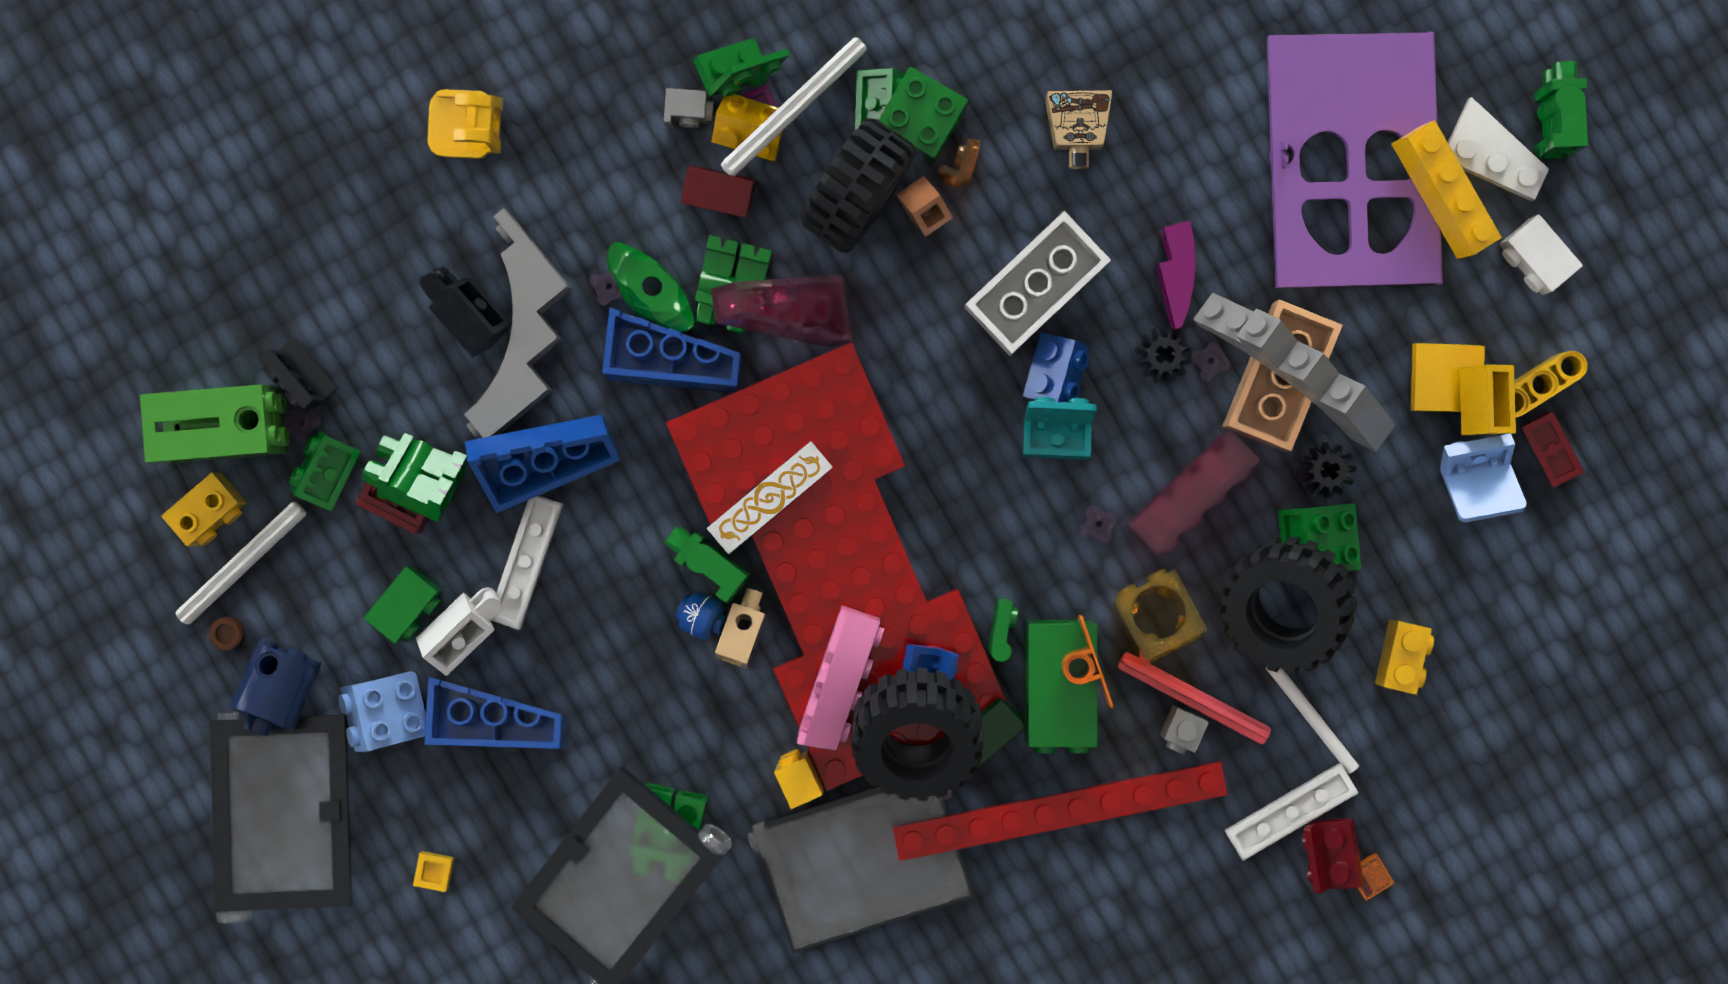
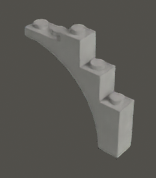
[1193,293,1395,452]

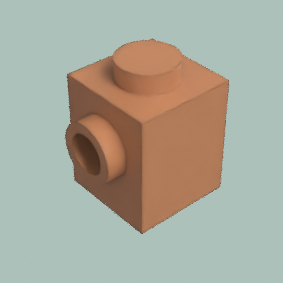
[896,176,953,237]

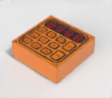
[1357,853,1395,901]

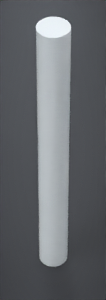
[1265,667,1359,774]

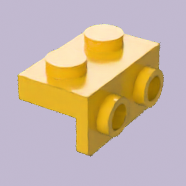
[711,94,783,162]

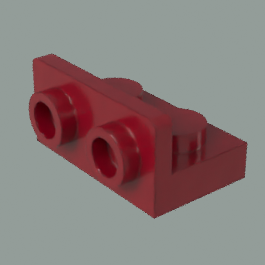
[1302,818,1364,894]

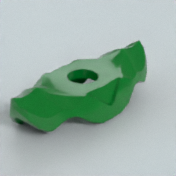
[607,242,695,333]

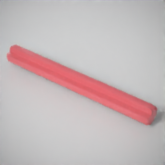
[1118,652,1271,744]

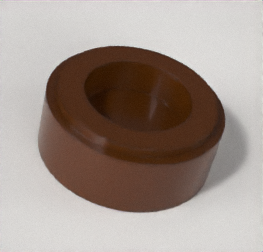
[209,617,245,651]

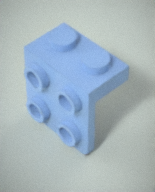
[1440,434,1526,522]
[339,671,426,752]

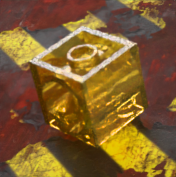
[1113,568,1208,666]

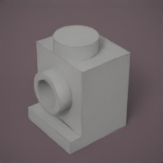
[664,88,714,128]

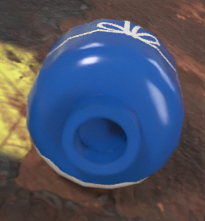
[676,592,727,641]

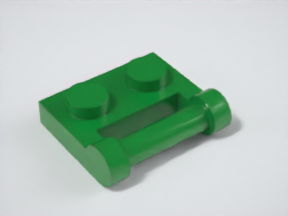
[988,596,1018,662]

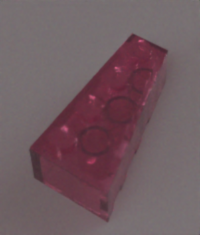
[711,275,852,347]
[1126,431,1260,555]

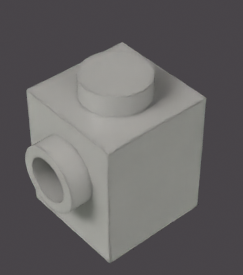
[1159,705,1209,755]

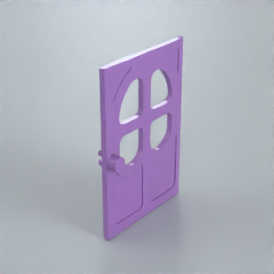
[1267,32,1443,288]

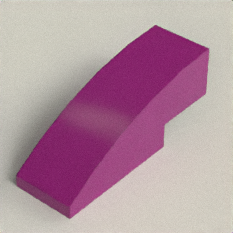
[1155,221,1195,331]

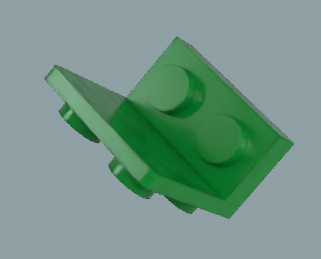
[693,38,790,97]
[879,67,968,164]
[1278,503,1361,571]

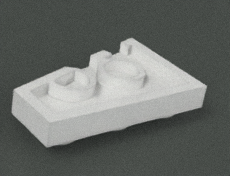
[1448,97,1549,201]

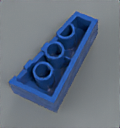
[602,307,743,393]
[465,415,620,513]
[424,677,567,749]

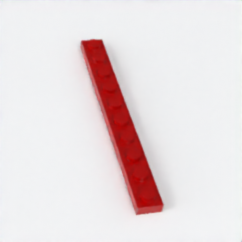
[892,761,1227,861]

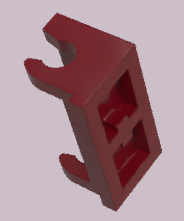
[680,165,757,218]
[1521,410,1585,488]
[355,482,429,534]

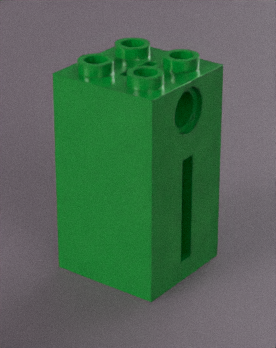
[1024,620,1097,753]

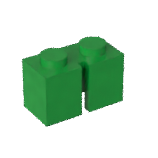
[364,565,444,644]

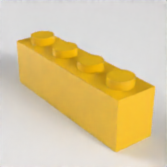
[1391,120,1502,259]

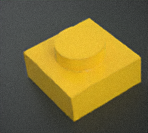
[413,851,455,892]

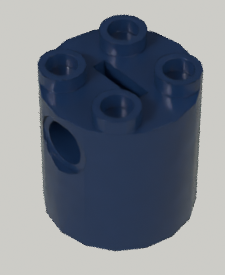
[229,638,322,737]

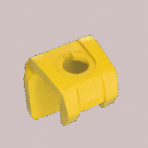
[428,89,503,159]

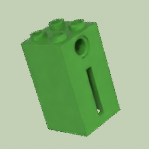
[140,384,290,464]

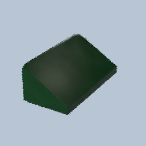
[977,697,1026,767]

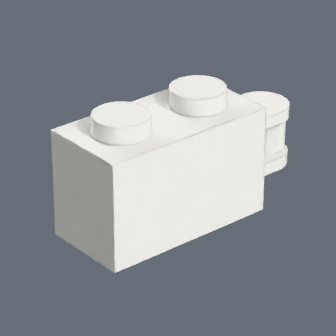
[416,587,501,676]

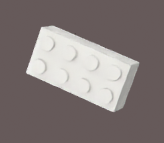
[964,211,1111,356]

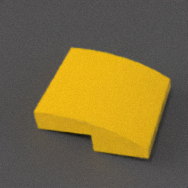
[1410,343,1485,412]

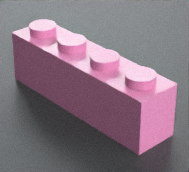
[797,605,884,750]

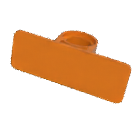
[1061,615,1114,709]

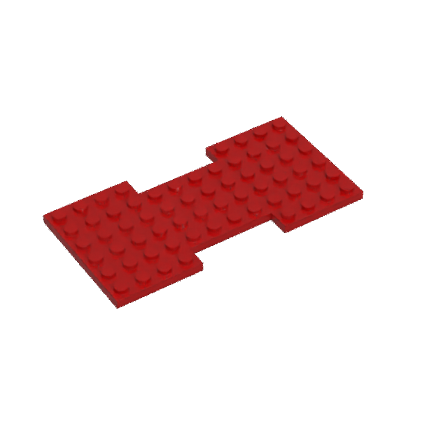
[666,342,1006,791]

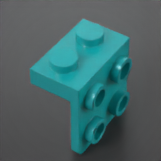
[1023,397,1097,460]

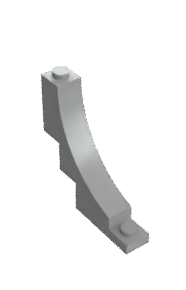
[464,208,572,439]

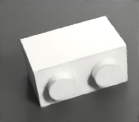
[1499,214,1583,295]

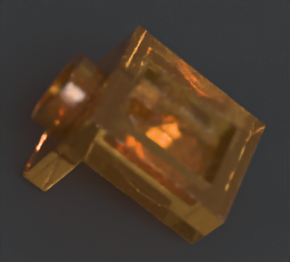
[938,138,981,188]

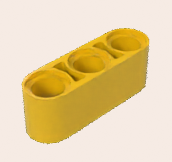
[1514,351,1587,417]

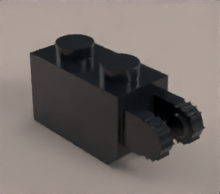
[419,266,512,358]

